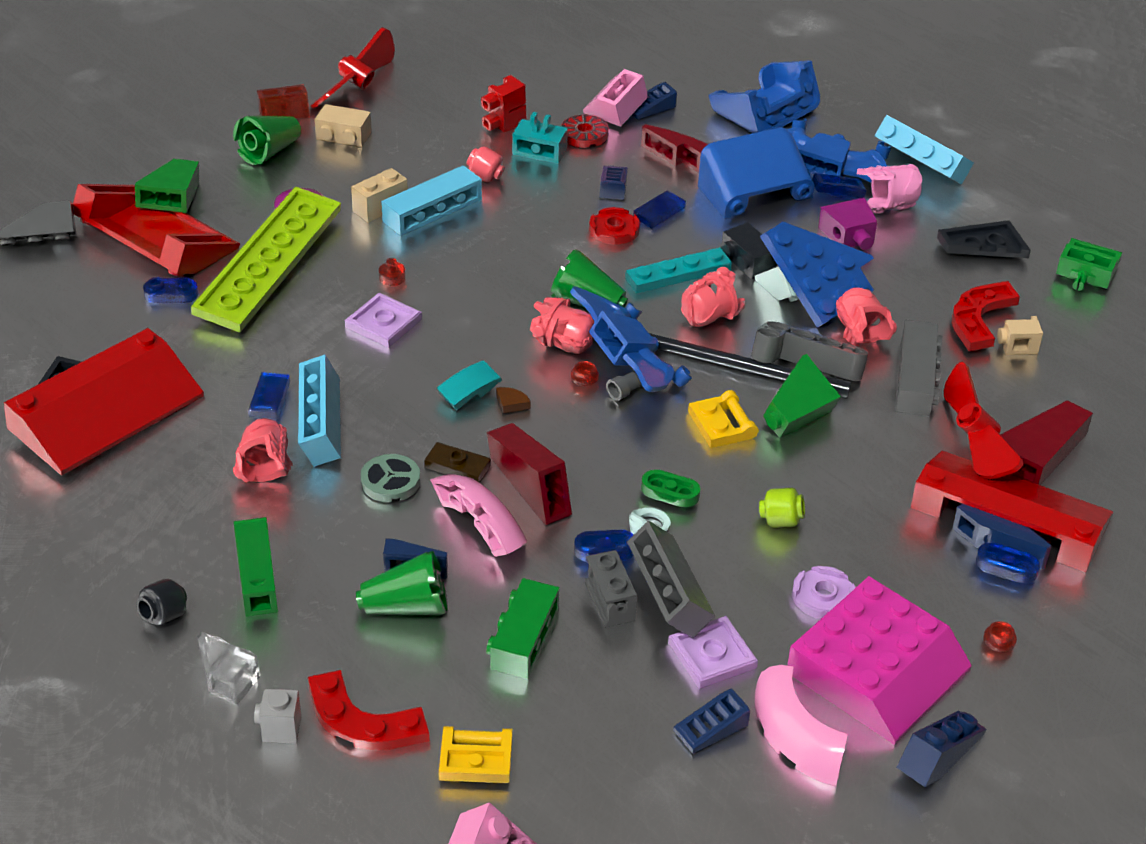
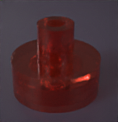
[379,258,406,286]

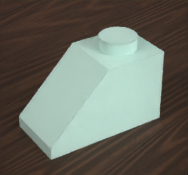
[754,267,799,302]

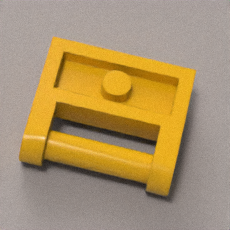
[688,390,759,448]
[439,726,513,783]

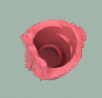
[681,267,745,327]
[836,288,897,347]
[530,297,595,355]
[233,418,293,483]

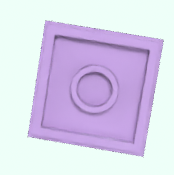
[345,293,422,348]
[668,616,758,689]

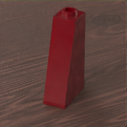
[1000,400,1093,485]
[487,423,572,525]

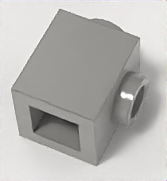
[254,689,301,743]

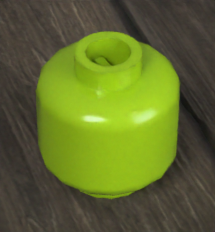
[759,487,805,528]

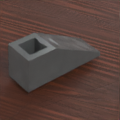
[0,200,76,246]

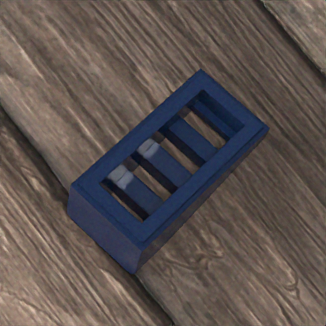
[632,82,677,120]
[599,166,628,200]
[383,538,448,579]
[673,688,750,754]

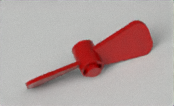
[310,27,395,109]
[944,362,1024,479]

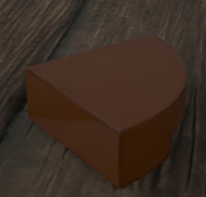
[496,387,531,413]

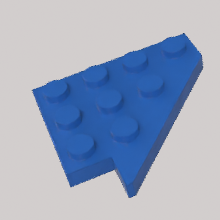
[760,221,874,327]

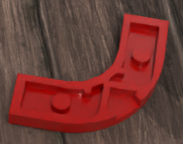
[952,281,1020,351]
[308,670,430,751]

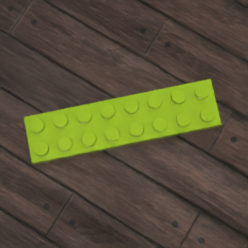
[191,186,341,332]

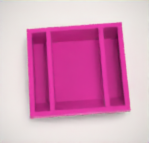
[787,576,972,745]

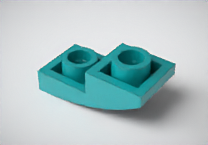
[437,360,502,411]

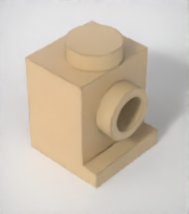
[997,316,1043,355]

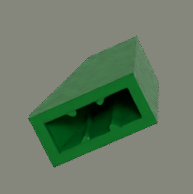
[135,159,199,213]
[763,354,841,438]

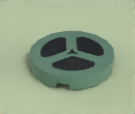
[361,454,420,502]

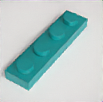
[625,248,732,294]

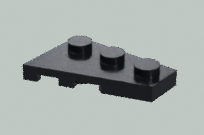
[937,220,1031,258]

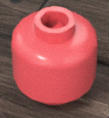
[466,146,505,183]

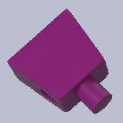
[818,198,877,250]

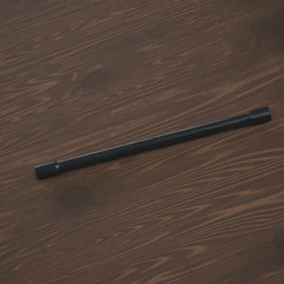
[649,333,851,398]

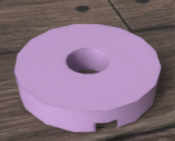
[792,566,856,619]

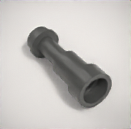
[606,371,642,401]

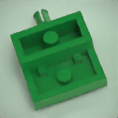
[1056,238,1122,291]

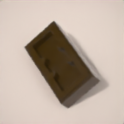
[424,442,491,483]

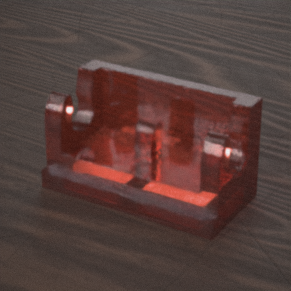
[257,84,310,119]

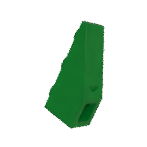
[233,517,278,617]

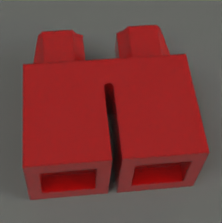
[481,75,527,133]

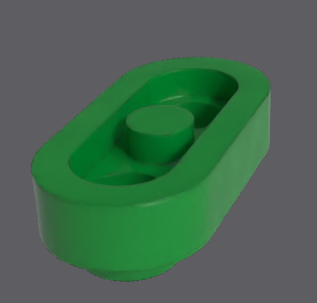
[641,470,700,508]

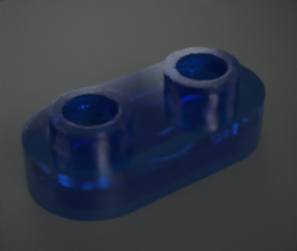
[143,277,198,303]
[574,530,634,562]
[976,543,1040,583]

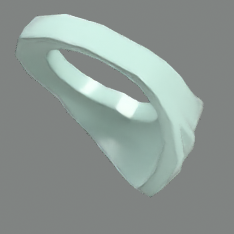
[629,507,671,536]

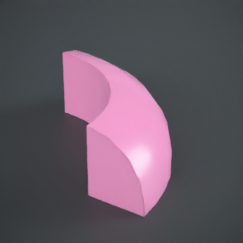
[431,474,527,557]
[755,665,848,787]

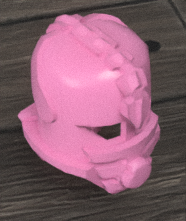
[857,164,922,214]

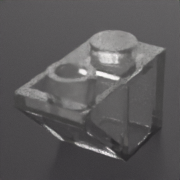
[197,632,260,705]

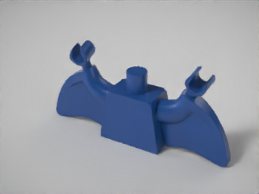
[787,117,892,183]
[570,286,692,392]

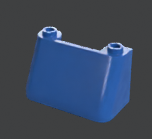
[709,60,820,133]
[698,127,814,219]

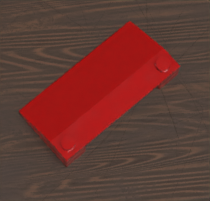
[73,184,240,277]
[4,328,204,476]
[910,450,1113,573]

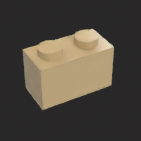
[315,104,372,148]
[351,168,408,223]

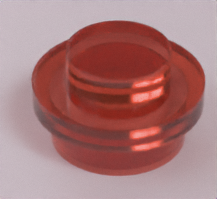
[571,361,599,387]
[983,621,1017,652]

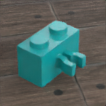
[512,112,568,164]

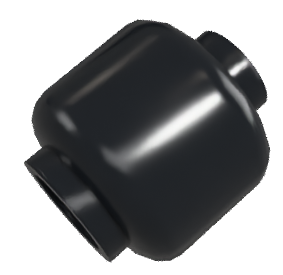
[136,579,187,626]

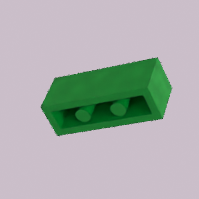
[486,578,559,679]

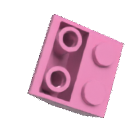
[583,69,648,127]
[449,802,536,844]

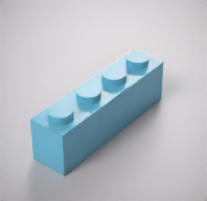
[874,115,974,185]
[381,165,482,236]
[298,355,341,467]

